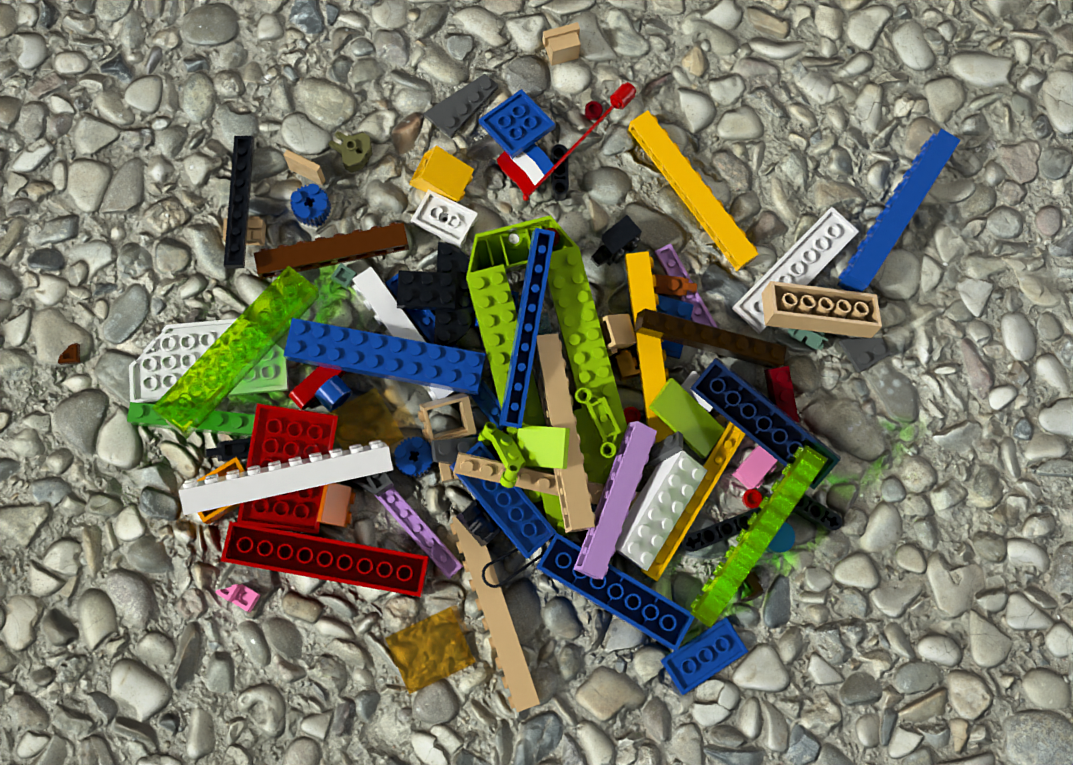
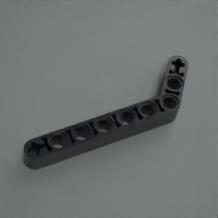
[680,492,842,553]

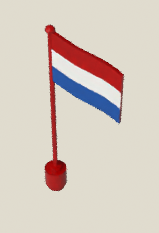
[496,82,636,201]

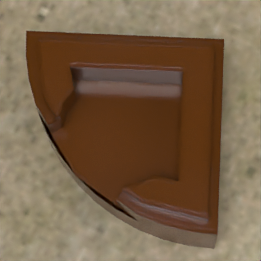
[58,343,80,365]

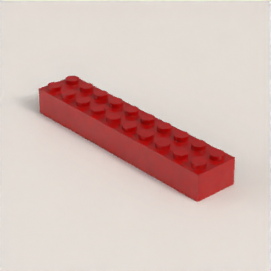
[221,521,430,597]

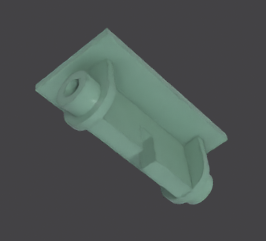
[787,328,828,350]

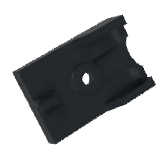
[456,498,502,547]

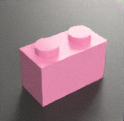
[732,445,778,489]

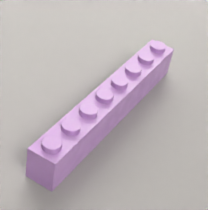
[574,421,657,579]

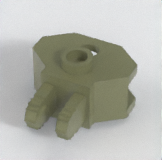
[328,131,373,173]

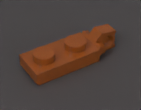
[652,274,698,297]

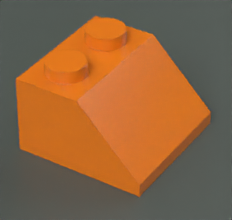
[317,483,356,528]

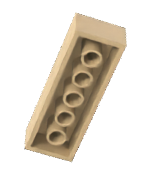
[761,281,882,338]

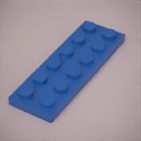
[449,441,556,559]

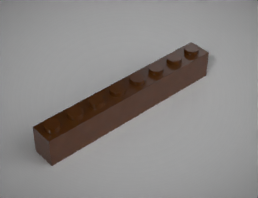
[254,222,409,280]

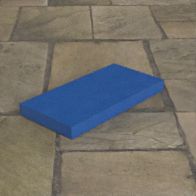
[660,617,749,695]

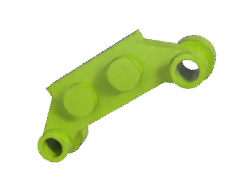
[575,387,621,458]
[478,422,526,488]

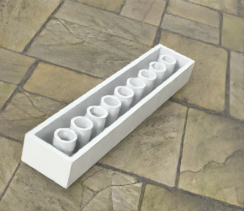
[179,440,393,515]

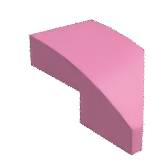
[215,584,261,613]

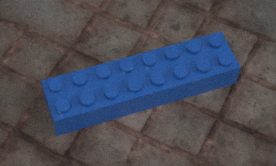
[535,533,696,651]

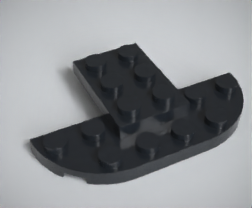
[397,242,474,347]

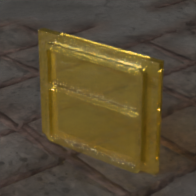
[385,607,475,694]

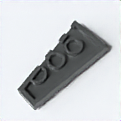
[423,74,498,138]
[431,437,501,465]

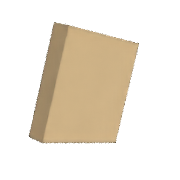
[283,150,326,186]

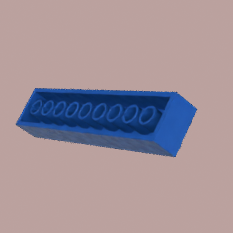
[837,129,961,292]
[283,318,486,396]

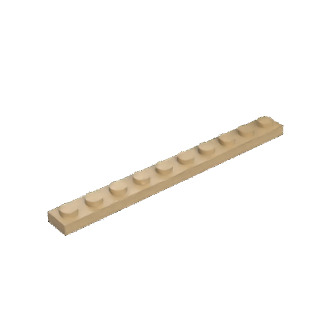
[454,452,640,510]

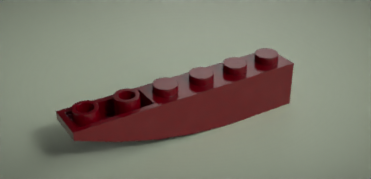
[764,366,802,483]

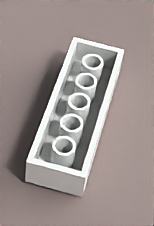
[615,450,708,571]

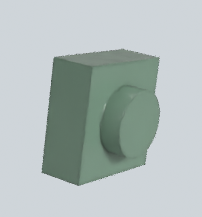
[330,263,357,290]

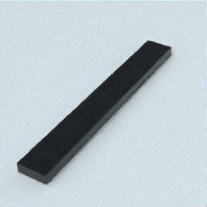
[224,136,254,269]

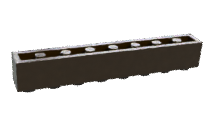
[634,309,787,368]

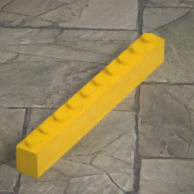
[628,110,758,271]
[625,251,675,444]

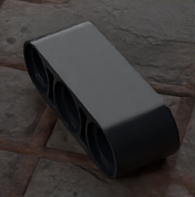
[550,144,569,201]

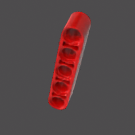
[289,366,348,410]

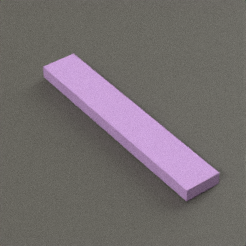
[654,243,718,328]
[375,487,464,579]

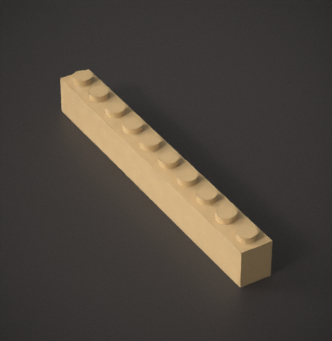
[533,333,596,533]
[450,517,540,712]

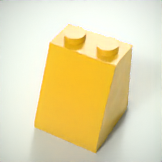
[409,145,474,202]

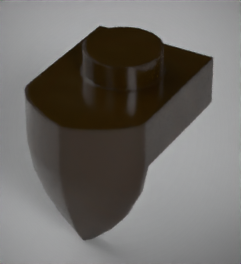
[739,570,764,602]

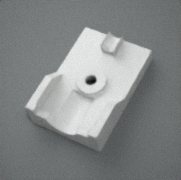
[411,189,479,249]

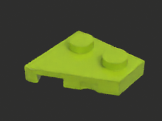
[541,492,569,536]

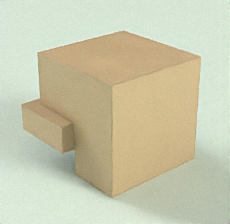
[542,22,581,66]
[598,314,637,357]

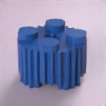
[290,183,331,227]
[394,436,434,478]

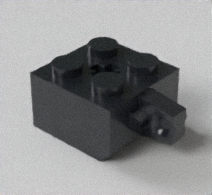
[591,215,642,267]

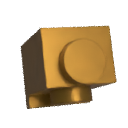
[614,350,641,381]

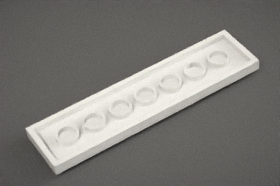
[732,207,859,334]

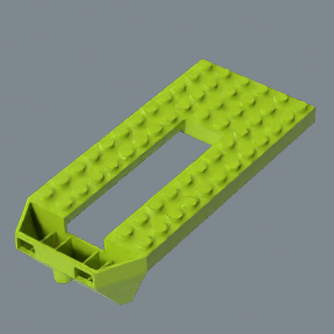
[466,215,627,503]

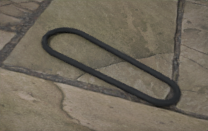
[482,545,544,588]

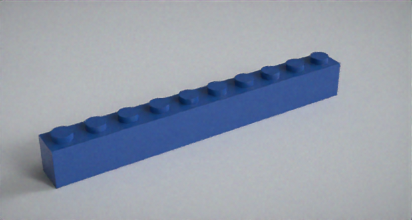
[499,228,555,429]

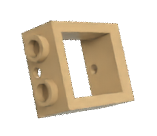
[418,393,476,444]

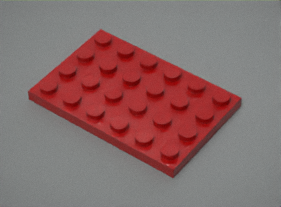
[237,403,338,534]

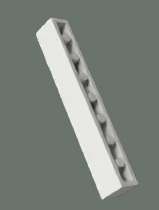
[352,267,458,401]

